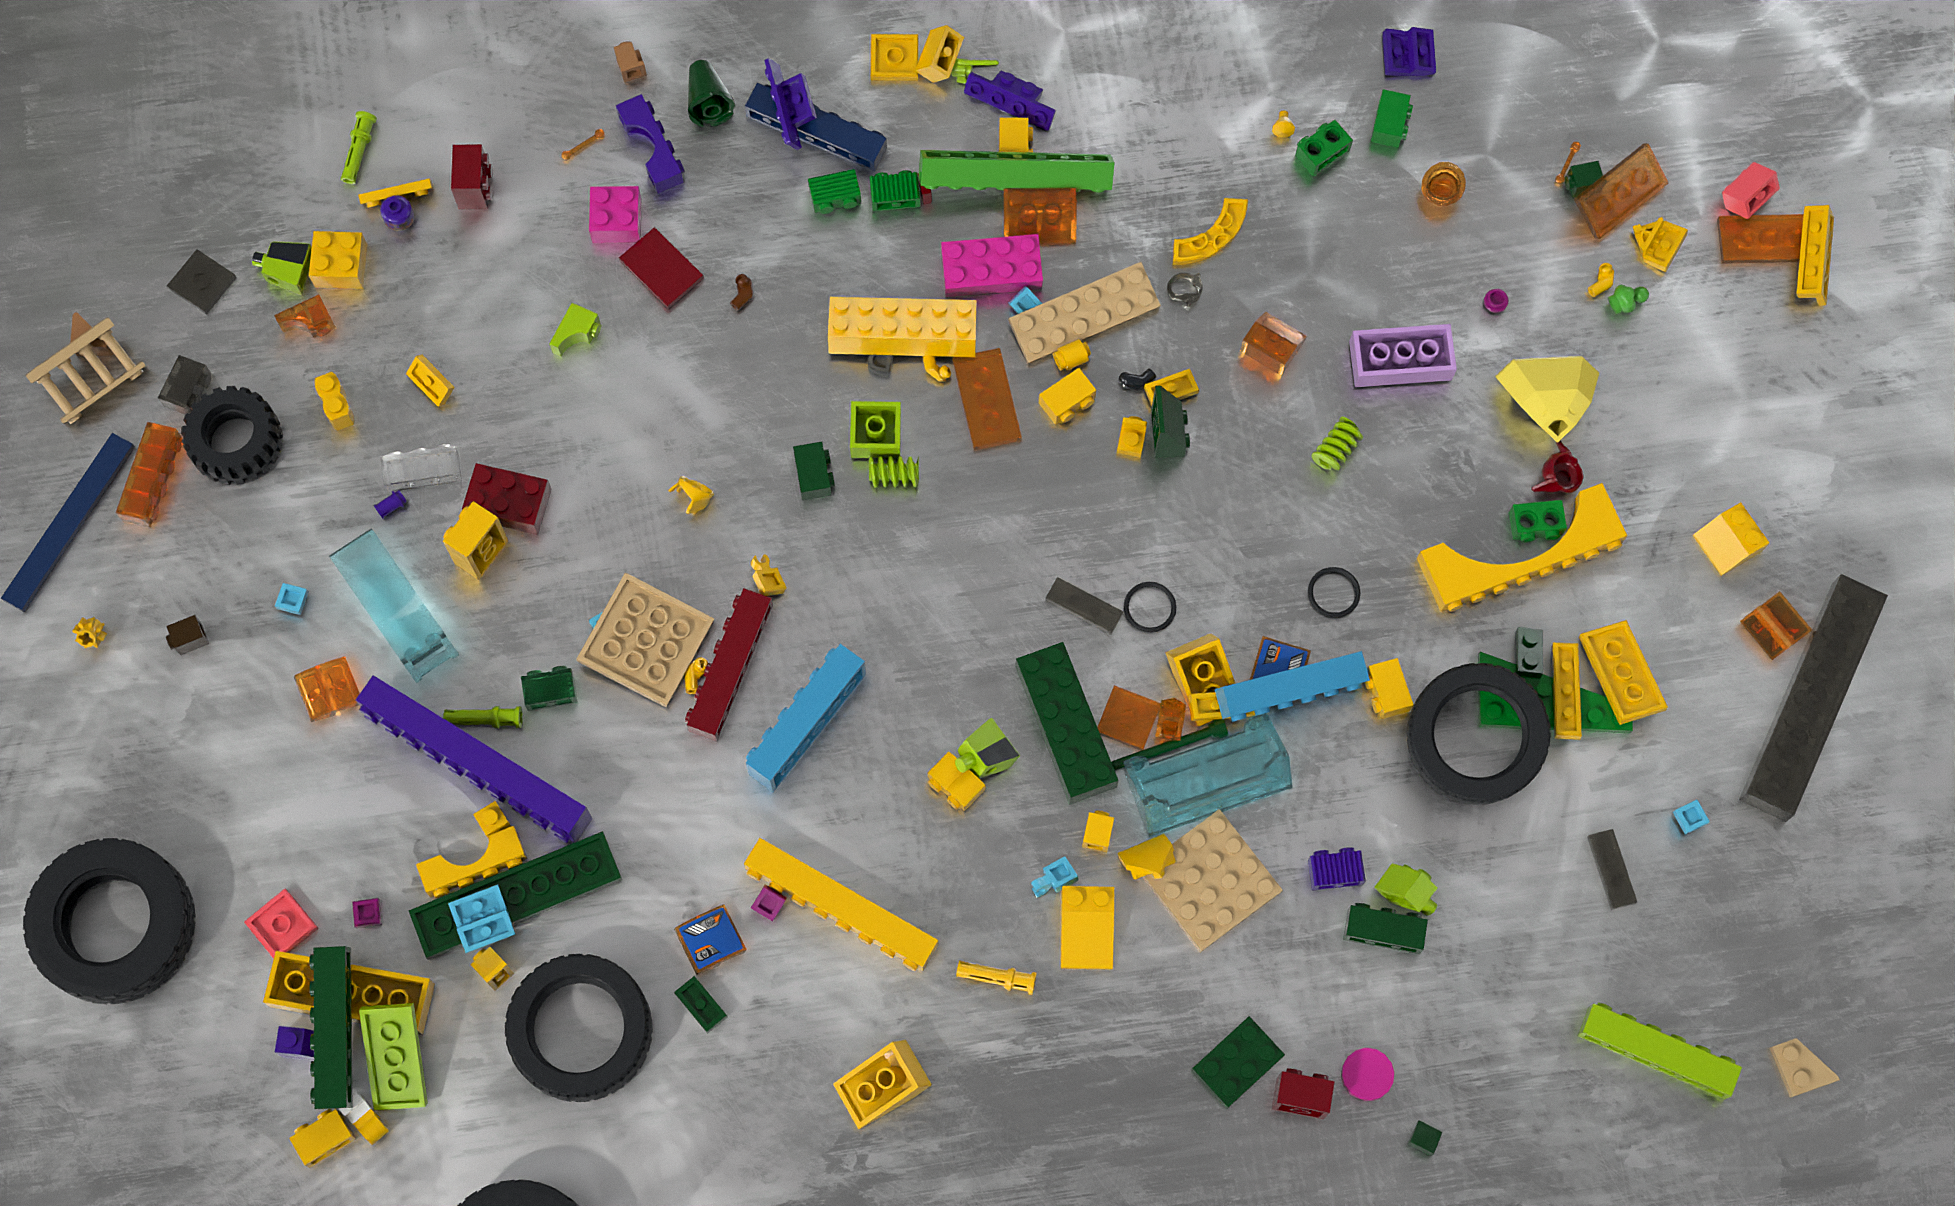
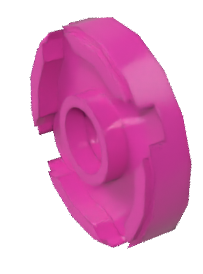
[1341,1048,1394,1101]

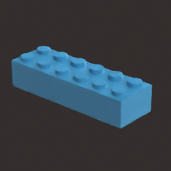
[746,644,866,793]

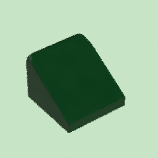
[1407,1120,1443,1156]

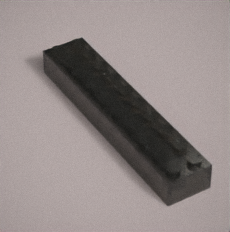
[1739,574,1888,822]

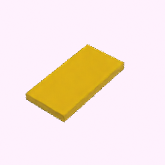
[1579,620,1668,725]

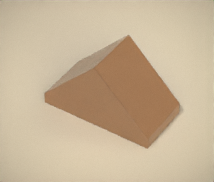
[70,312,114,356]

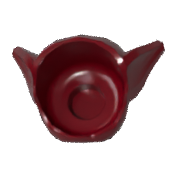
[1531,440,1584,493]

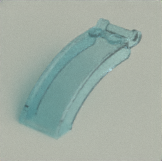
[329,528,459,683]

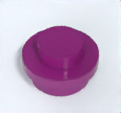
[1484,289,1509,313]

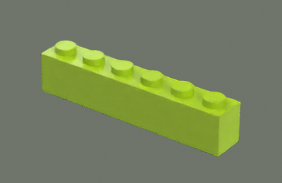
[1578,1003,1742,1099]

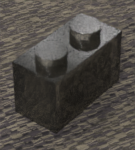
[158,355,212,414]

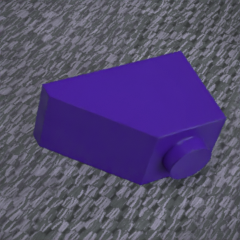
[274,1026,314,1060]

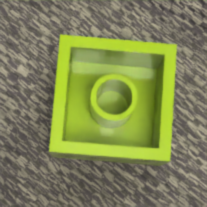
[850,401,901,459]

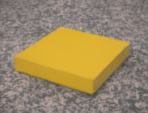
[871,34,918,81]

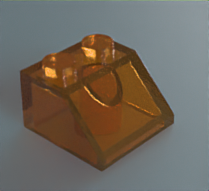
[1240,312,1307,376]

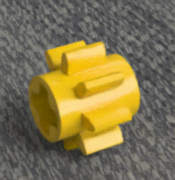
[72,616,107,648]

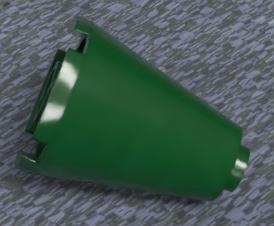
[688,60,735,127]

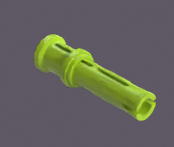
[340,111,377,185]
[443,706,523,729]

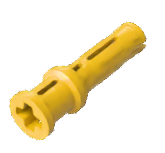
[956,960,1037,995]

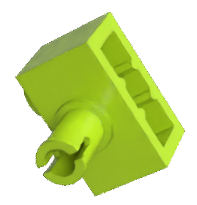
[1374,863,1437,916]

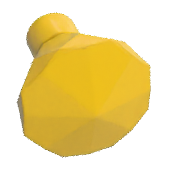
[1272,110,1295,138]

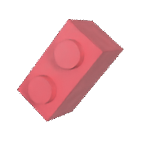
[1722,162,1780,219]

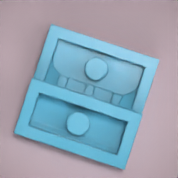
[448,884,515,953]

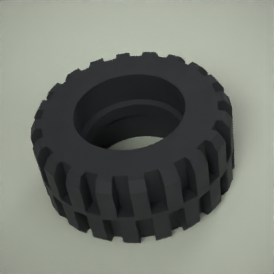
[181,386,283,485]

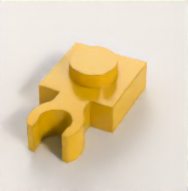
[750,554,787,596]

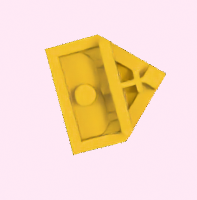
[1633,217,1688,272]
[1117,834,1176,879]

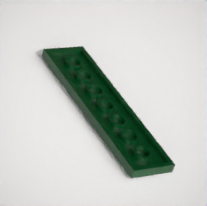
[408,831,622,960]

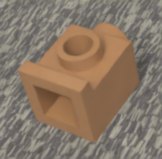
[613,41,647,82]

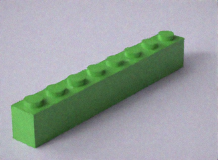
[918,150,1115,193]

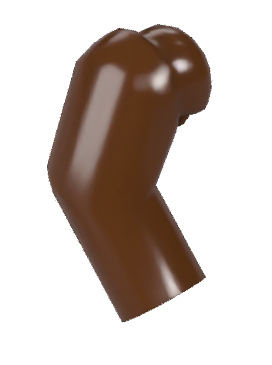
[730,274,753,311]

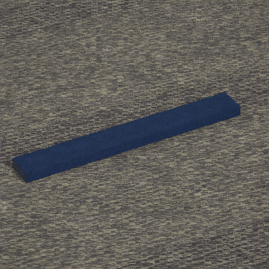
[1,433,135,612]

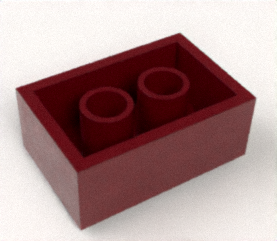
[462,463,552,535]

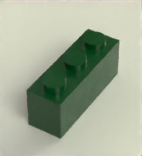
[1343,903,1428,954]

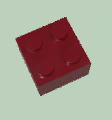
[451,144,493,210]
[1271,1068,1335,1119]

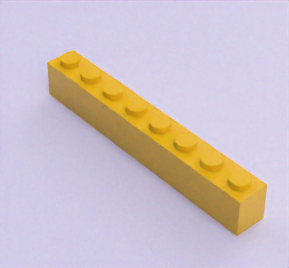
[744,838,939,971]

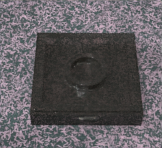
[167,249,237,315]

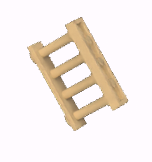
[25,317,145,424]

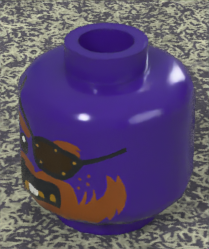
[380,195,414,231]

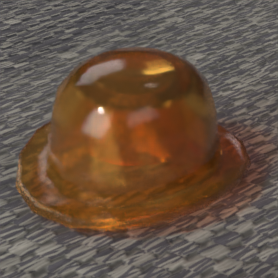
[1421,162,1466,206]

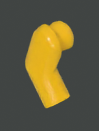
[1588,263,1614,297]
[922,355,951,382]

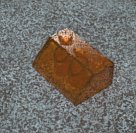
[1003,188,1077,245]

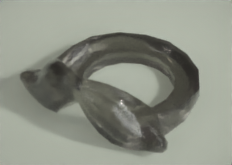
[1167,273,1203,307]

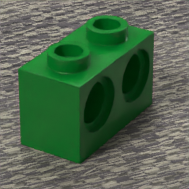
[1295,120,1353,176]
[1509,500,1567,543]

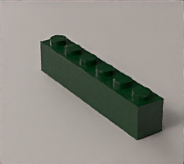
[309,946,353,1109]

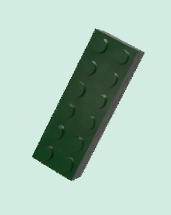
[1015,642,1119,805]

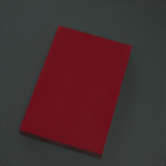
[619,227,704,309]

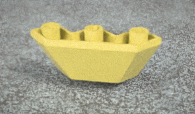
[1495,356,1599,443]

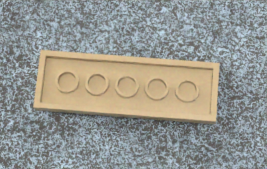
[1008,262,1161,364]

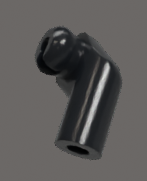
[1118,368,1156,391]

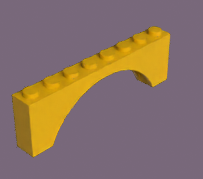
[1417,483,1628,612]

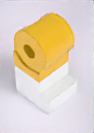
[339,1092,389,1145]

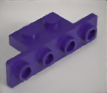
[764,58,817,150]
[964,70,1056,131]

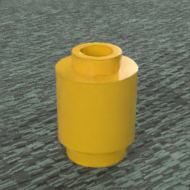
[1053,339,1091,371]

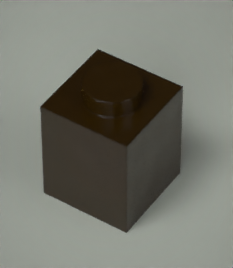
[166,615,209,655]

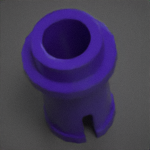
[373,490,407,519]

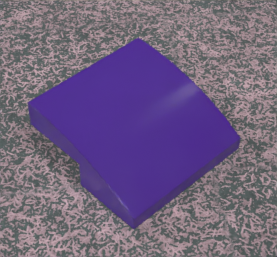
[1382,27,1436,76]

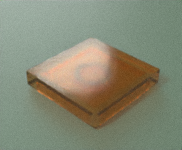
[1098,685,1161,750]

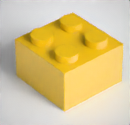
[309,231,368,289]

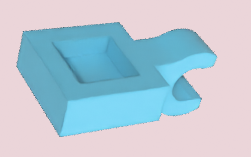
[1031,856,1078,898]

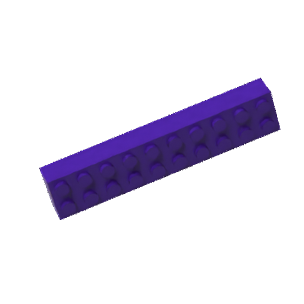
[355,675,593,843]

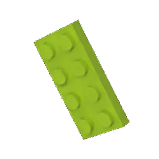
[359,1003,428,1110]

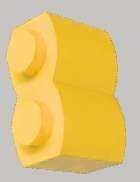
[315,372,354,431]
[927,751,986,811]

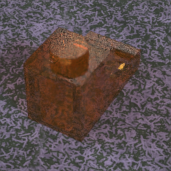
[274,294,336,338]

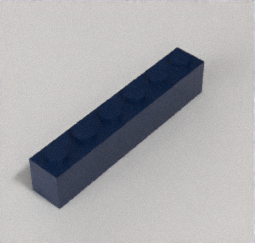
[745,83,887,172]

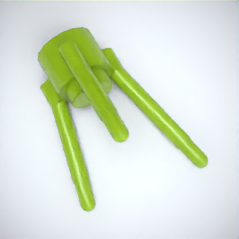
[951,58,999,84]

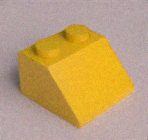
[1693,502,1769,576]

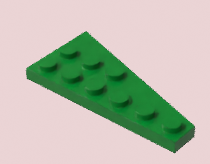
[1478,651,1633,733]

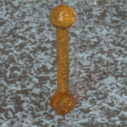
[561,129,605,160]
[1555,142,1581,184]

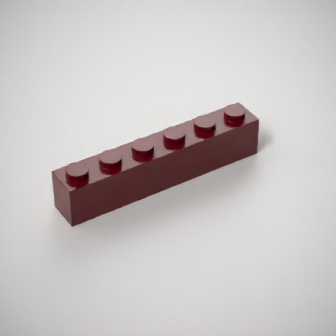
[685,588,773,742]

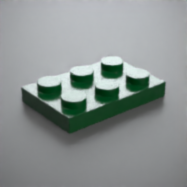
[1191,1016,1285,1109]

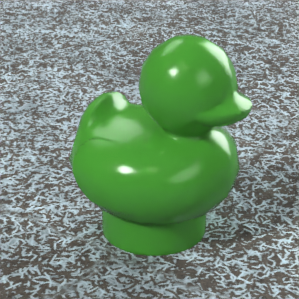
[1608,285,1649,315]

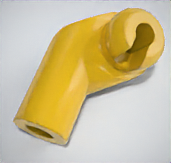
[685,657,708,694]

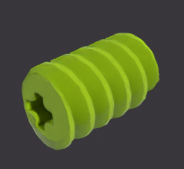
[1311,416,1363,470]
[869,456,919,488]

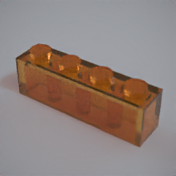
[116,422,183,528]

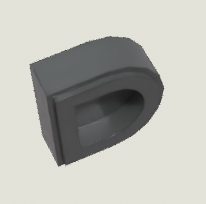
[868,355,894,377]

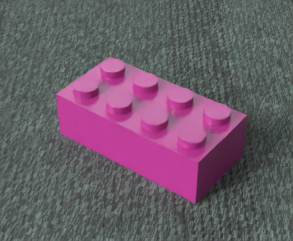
[941,234,1043,297]

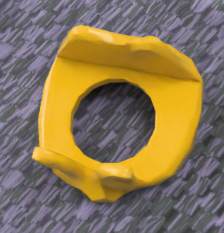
[668,475,714,515]

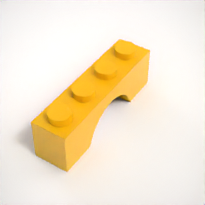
[416,826,528,898]

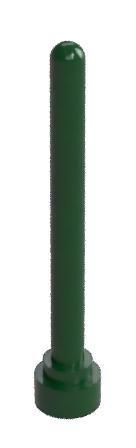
[1112,719,1229,770]

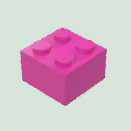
[589,186,642,243]

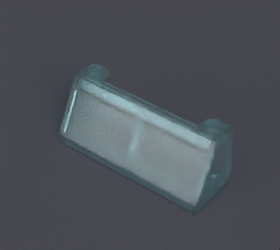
[1123,713,1293,837]

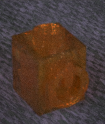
[1155,698,1186,741]

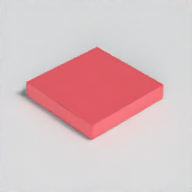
[244,888,318,958]

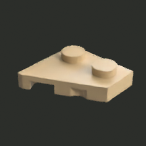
[1770,1038,1840,1098]

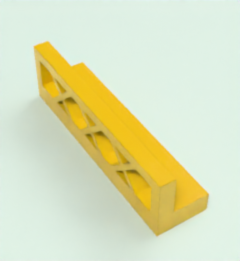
[1796,205,1834,306]

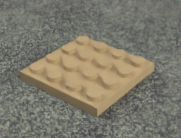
[576,572,714,708]
[1143,809,1283,953]

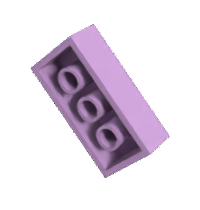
[1349,324,1457,387]

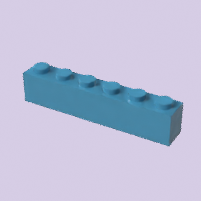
[1215,651,1370,722]

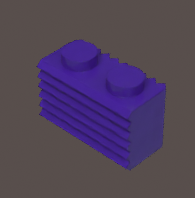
[1308,847,1366,891]

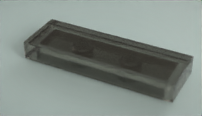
[1045,577,1124,635]
[1587,829,1637,910]

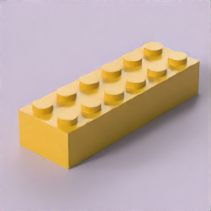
[828,297,977,357]
[263,951,435,1035]

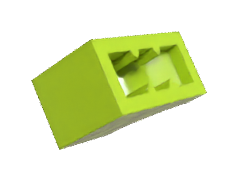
[549,303,602,356]

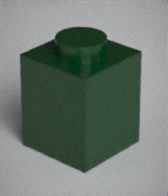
[1565,160,1605,198]

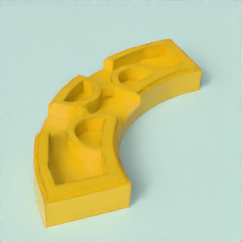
[1173,198,1248,265]

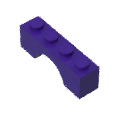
[616,94,685,194]

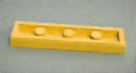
[1551,642,1582,740]

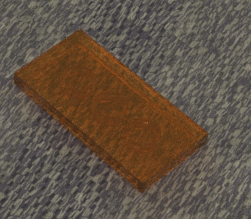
[1574,143,1669,239]
[1717,214,1804,264]
[952,348,1022,450]

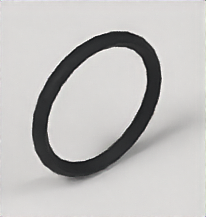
[1308,567,1361,618]
[1124,582,1177,633]

